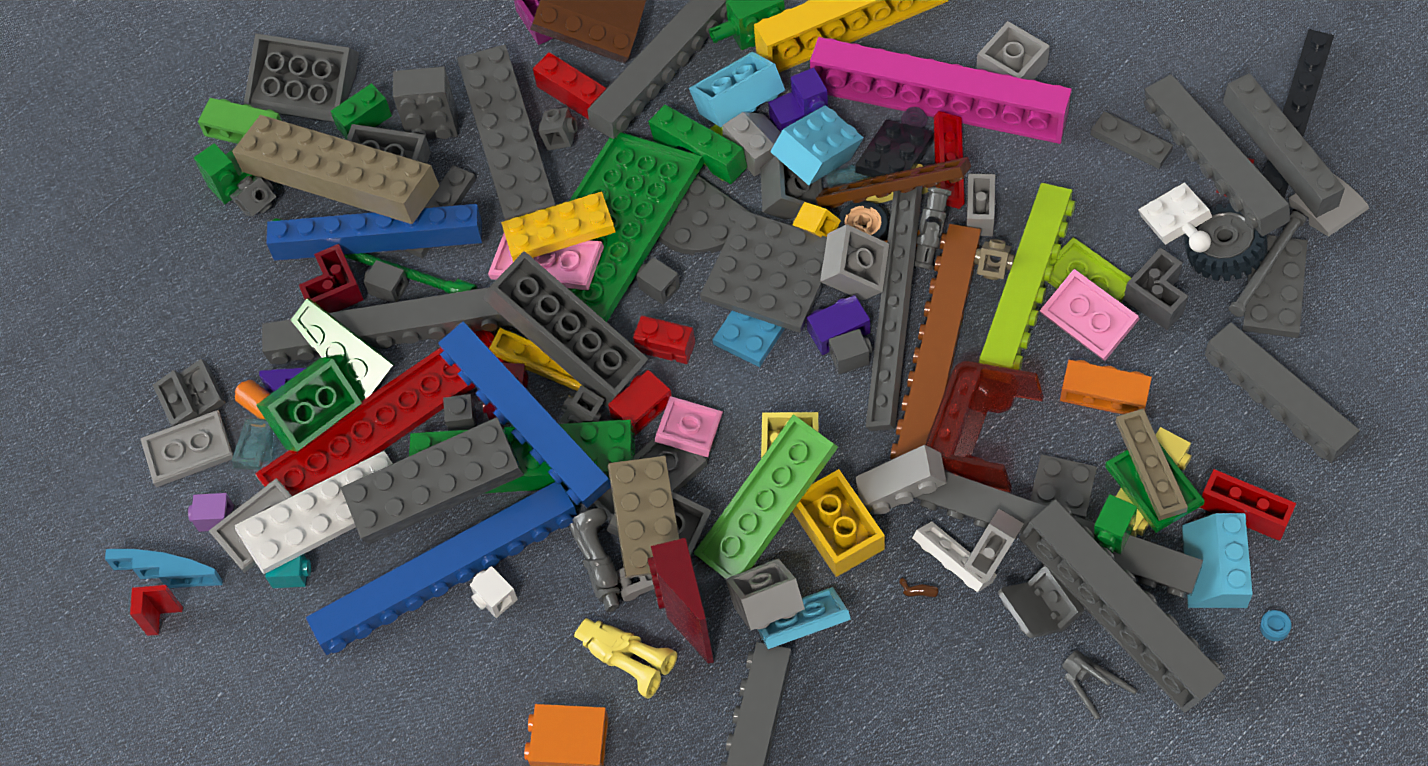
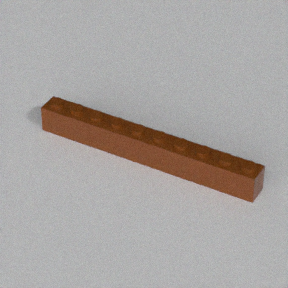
[890,224,981,460]

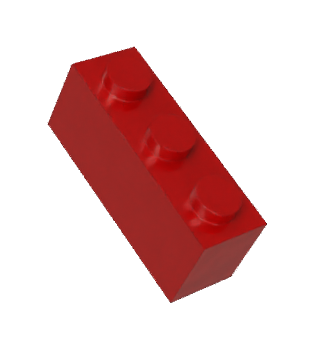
[533,52,607,120]
[1199,469,1297,541]

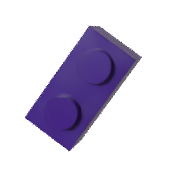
[807,295,870,355]

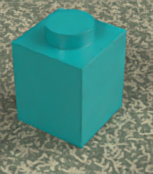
[265,554,311,588]

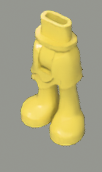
[574,618,677,699]

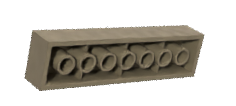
[232,115,439,224]

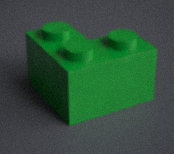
[194,143,262,205]

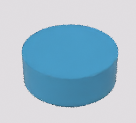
[1260,610,1291,641]

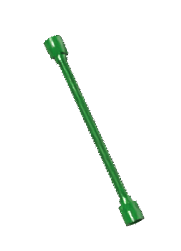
[272,218,478,294]

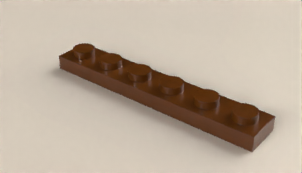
[816,157,971,208]

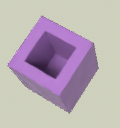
[188,493,234,532]

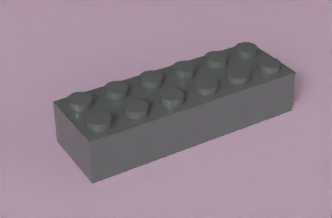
[483,251,648,407]
[340,418,524,545]

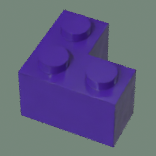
[768,68,828,132]

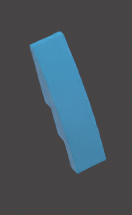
[105,549,223,588]

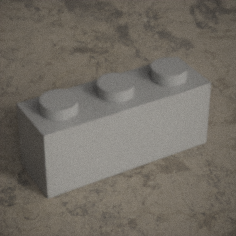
[856,445,947,515]

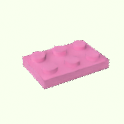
[1040,269,1140,361]

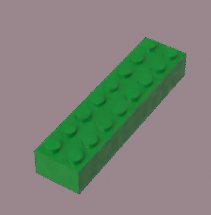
[409,420,635,494]

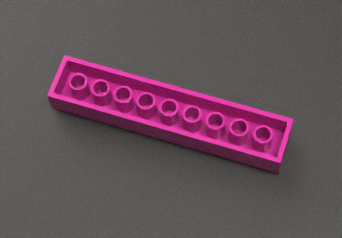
[810,37,1072,144]

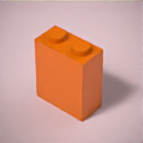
[524,704,609,766]

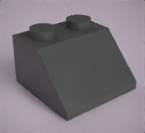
[760,156,823,219]

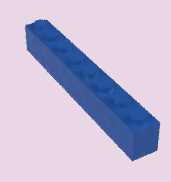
[266,204,482,261]
[438,321,611,508]

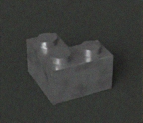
[1124,248,1188,331]

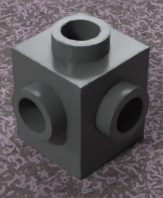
[539,107,578,150]
[230,176,276,217]
[559,386,605,424]

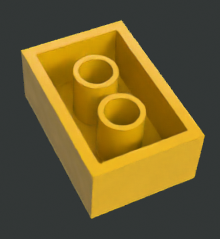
[792,469,885,577]

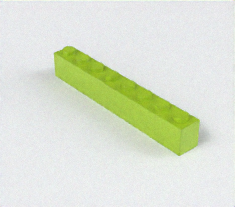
[979,183,1076,381]

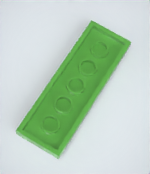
[694,414,838,579]

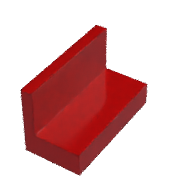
[130,585,183,636]

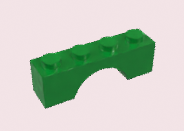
[648,105,747,184]

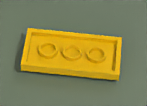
[501,192,615,262]

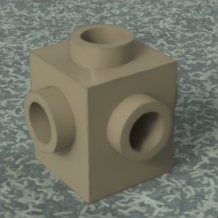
[974,239,1015,280]

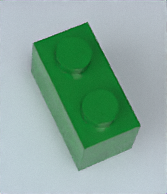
[330,83,392,139]
[1094,494,1137,555]

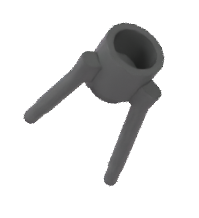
[1062,650,1137,719]

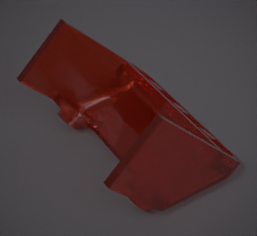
[925,361,1044,492]

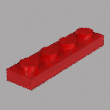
[934,111,964,209]

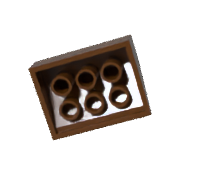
[530,0,646,64]

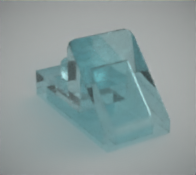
[232,418,273,470]

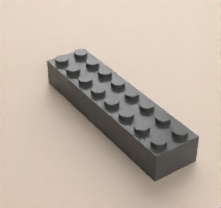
[457,44,556,221]
[1019,499,1226,713]

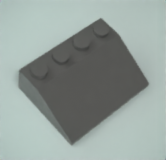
[244,33,359,122]

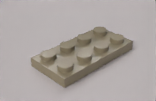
[608,456,679,578]

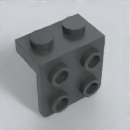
[998,566,1085,638]

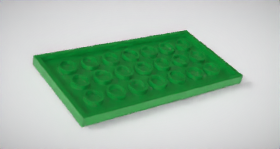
[568,132,704,322]

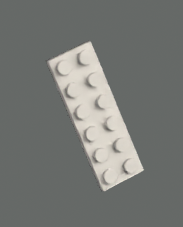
[235,451,393,574]

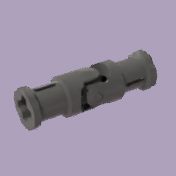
[914,187,952,270]

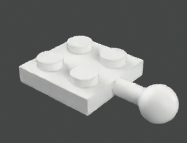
[1138,182,1212,253]

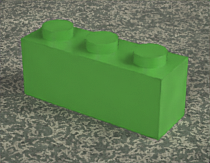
[198,98,282,144]

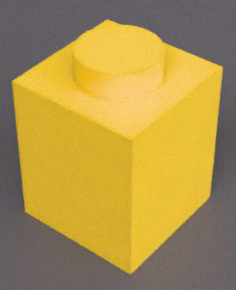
[792,202,841,237]

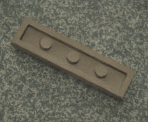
[1116,408,1188,520]

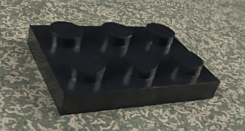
[855,119,934,178]

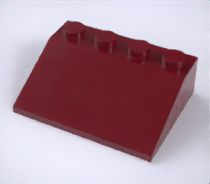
[647,538,714,664]

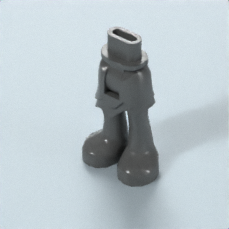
[569,508,620,612]

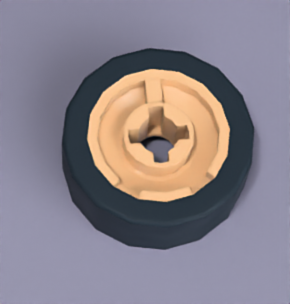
[838,201,888,241]

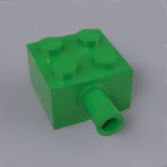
[708,0,785,51]

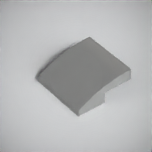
[1289,174,1369,237]

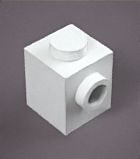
[470,566,518,618]

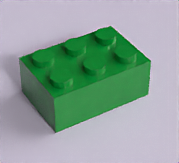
[256,357,362,452]

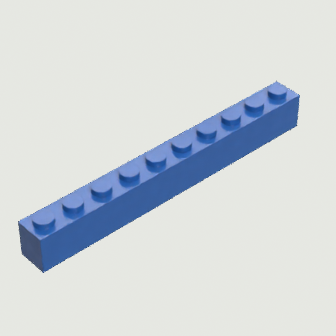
[305,482,577,655]

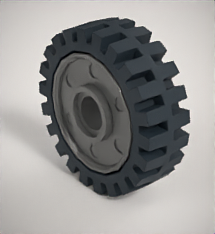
[1184,203,1268,281]

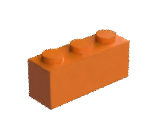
[1060,360,1152,415]

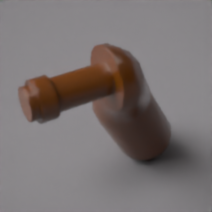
[899,578,939,597]

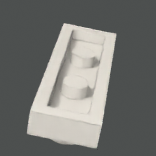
[912,522,997,592]

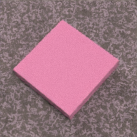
[655,396,723,457]

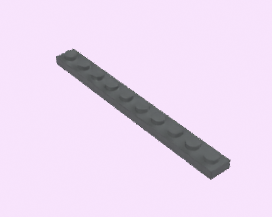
[866,186,923,431]

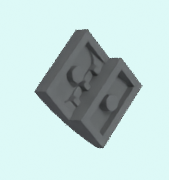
[153,359,226,426]

